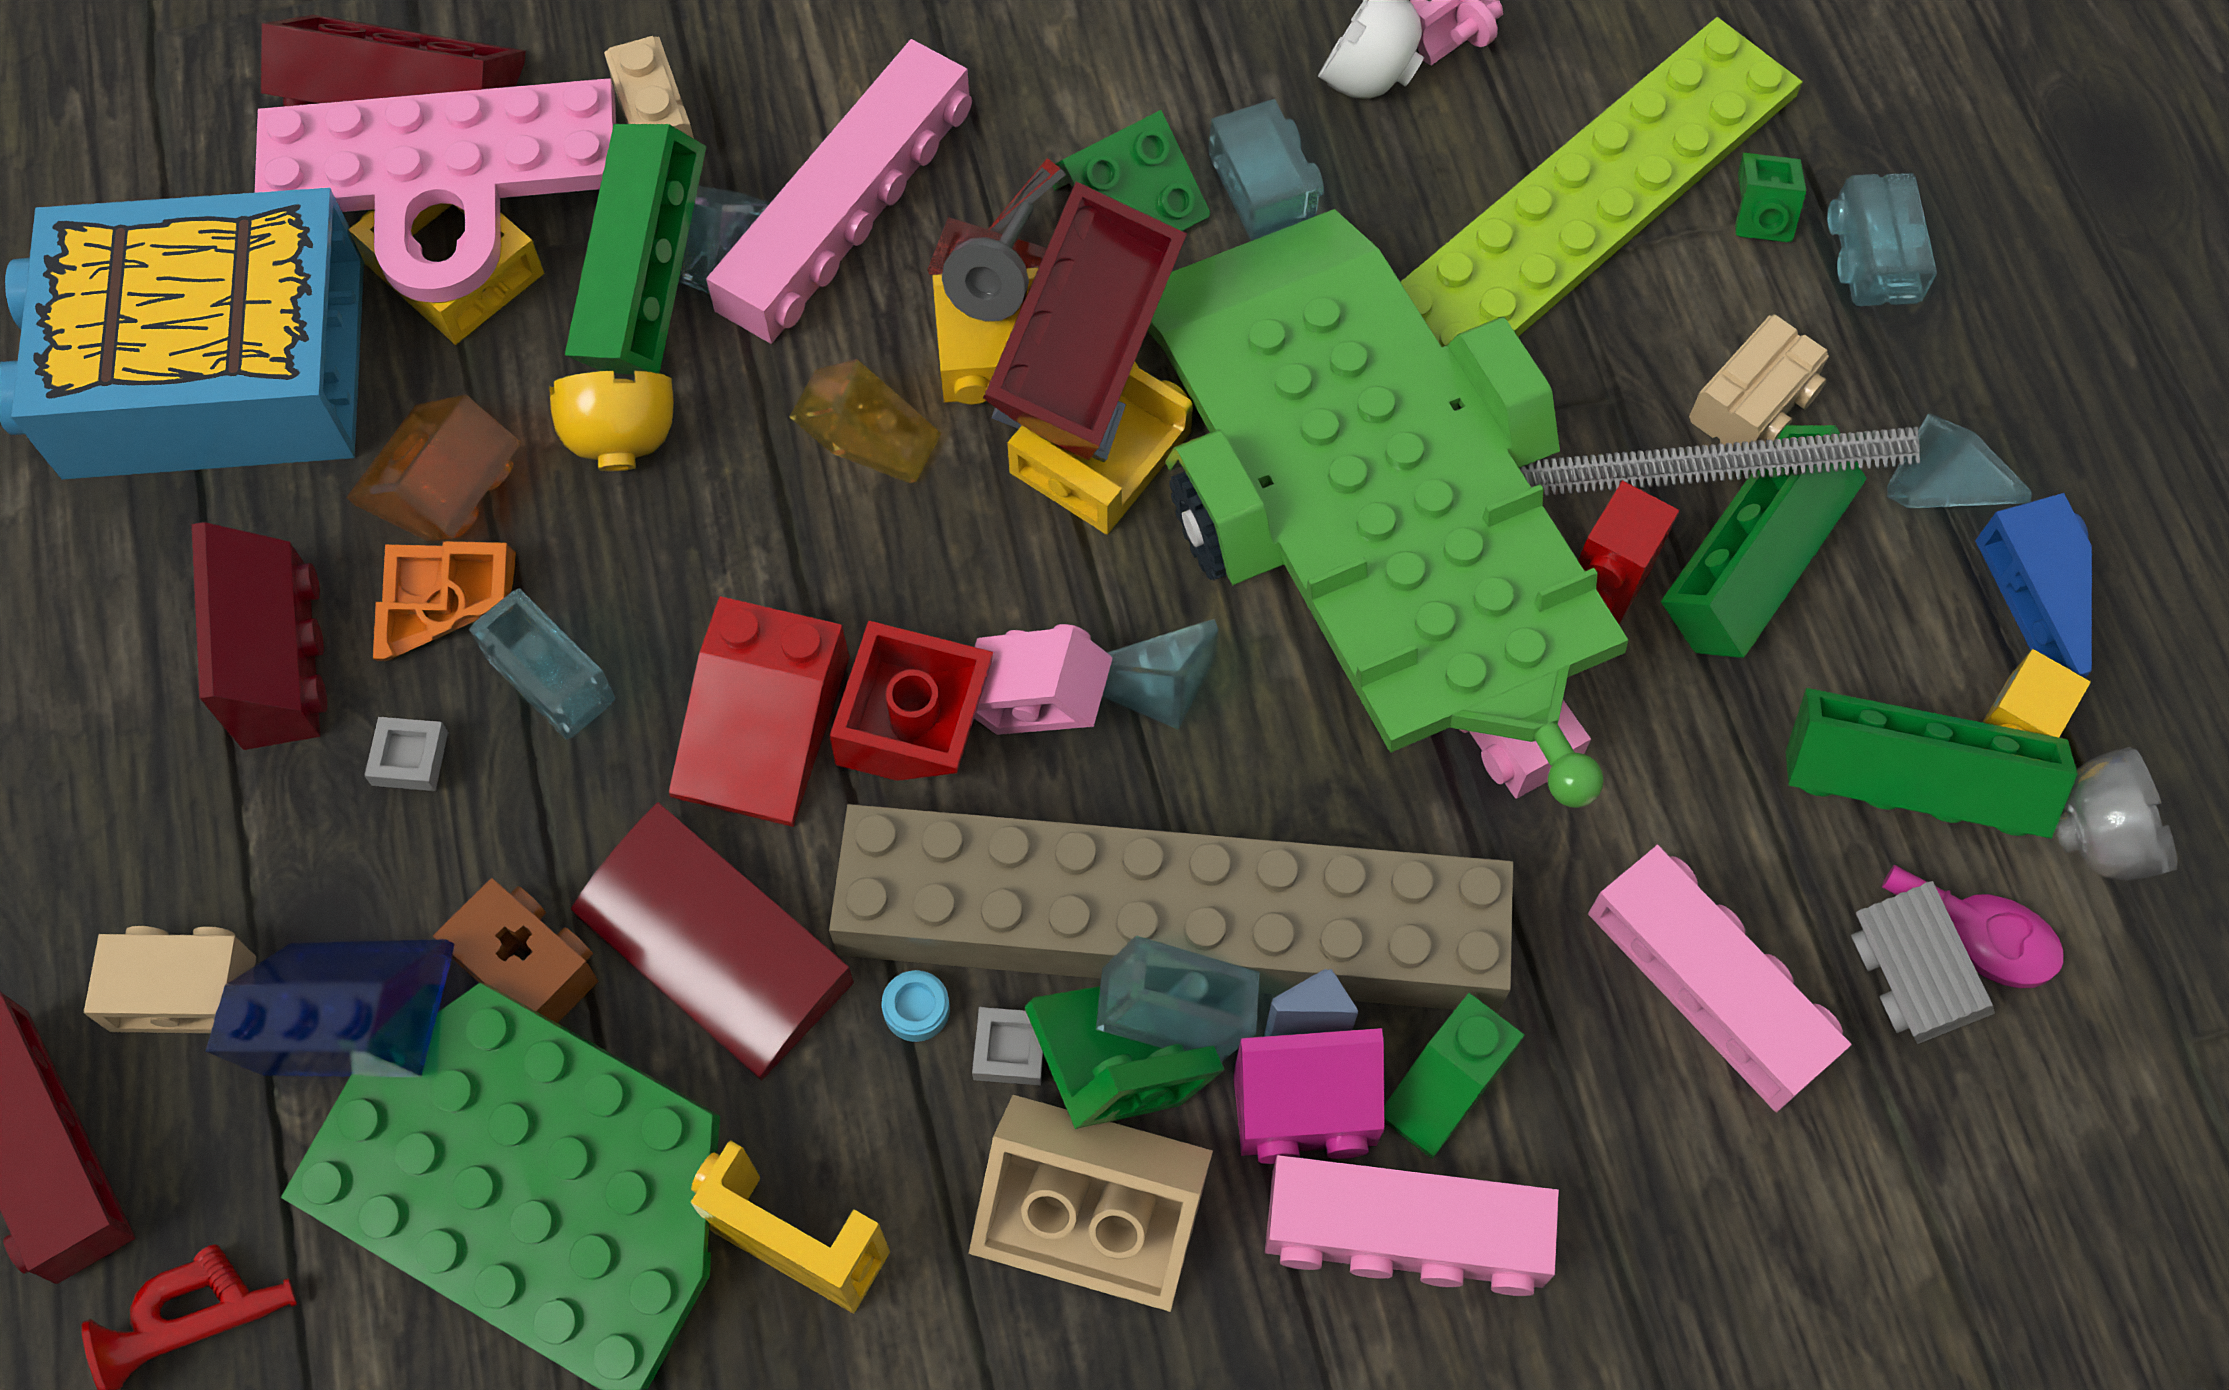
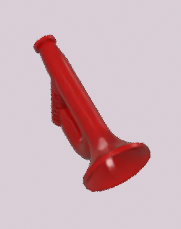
[81,1244,297,1390]

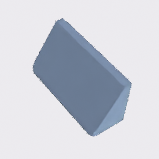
[1264,969,1358,1037]

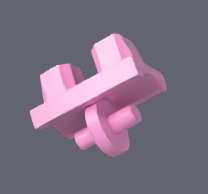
[1410,0,1503,65]

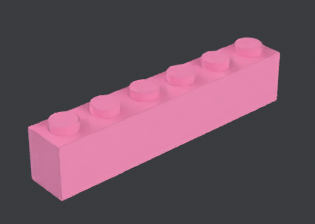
[706,39,972,344]

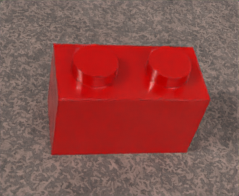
[1578,480,1680,624]

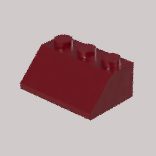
[191,522,328,750]

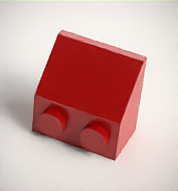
[830,620,993,781]

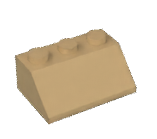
[968,1095,1213,1312]

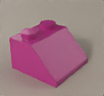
[1233,1028,1384,1164]

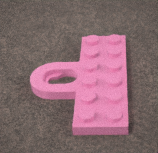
[255,78,616,303]

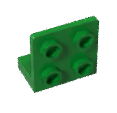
[1052,110,1210,231]
[1025,981,1225,1129]

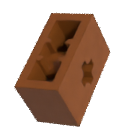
[433,878,599,1023]

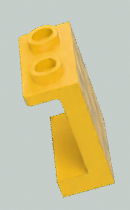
[1007,362,1193,535]
[691,1141,890,1314]

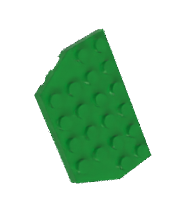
[281,983,720,1390]

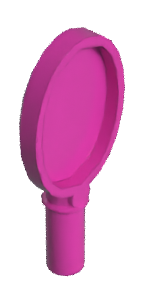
[1882,865,2063,988]

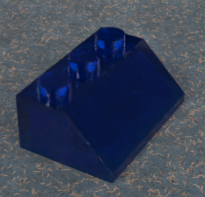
[205,939,455,1077]

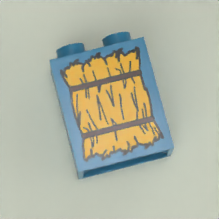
[0,187,364,480]

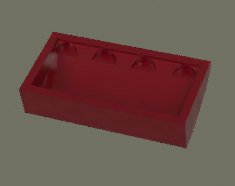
[983,181,1187,460]
[571,802,854,1081]

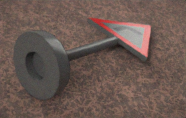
[942,158,1066,322]

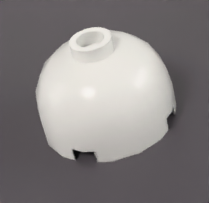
[1318,0,1424,99]

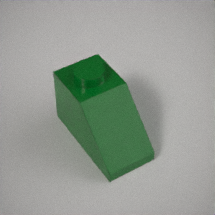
[1384,993,1525,1159]

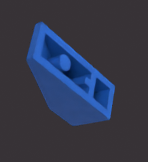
[1975,493,2092,678]

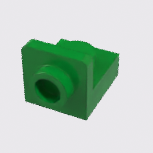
[1735,152,1806,242]

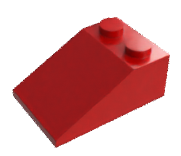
[669,596,850,827]

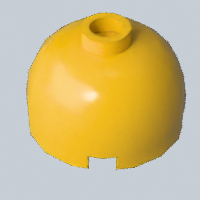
[549,371,674,471]

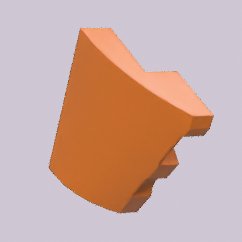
[373,541,516,661]

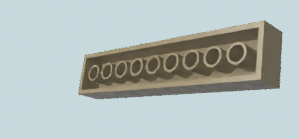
[829,804,1513,1014]

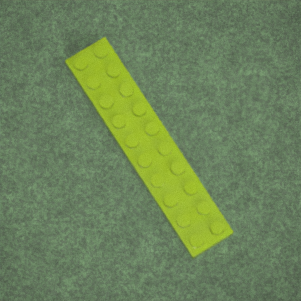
[1400,17,1803,347]

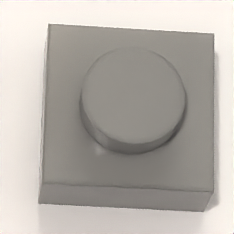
[365,717,448,791]
[972,1007,1044,1086]

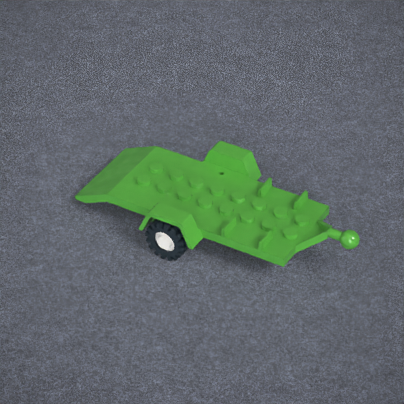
[1147,209,1628,808]

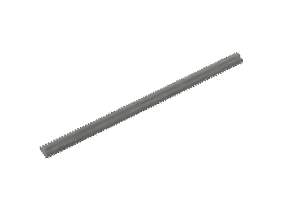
[1519,427,1920,496]

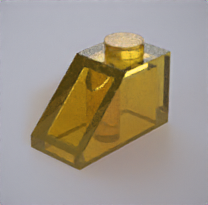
[789,359,942,483]

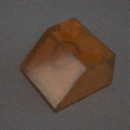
[346,395,522,541]

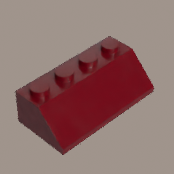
[261,14,526,106]

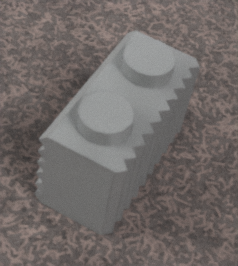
[1851,881,1995,1044]

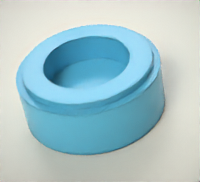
[882,970,950,1042]

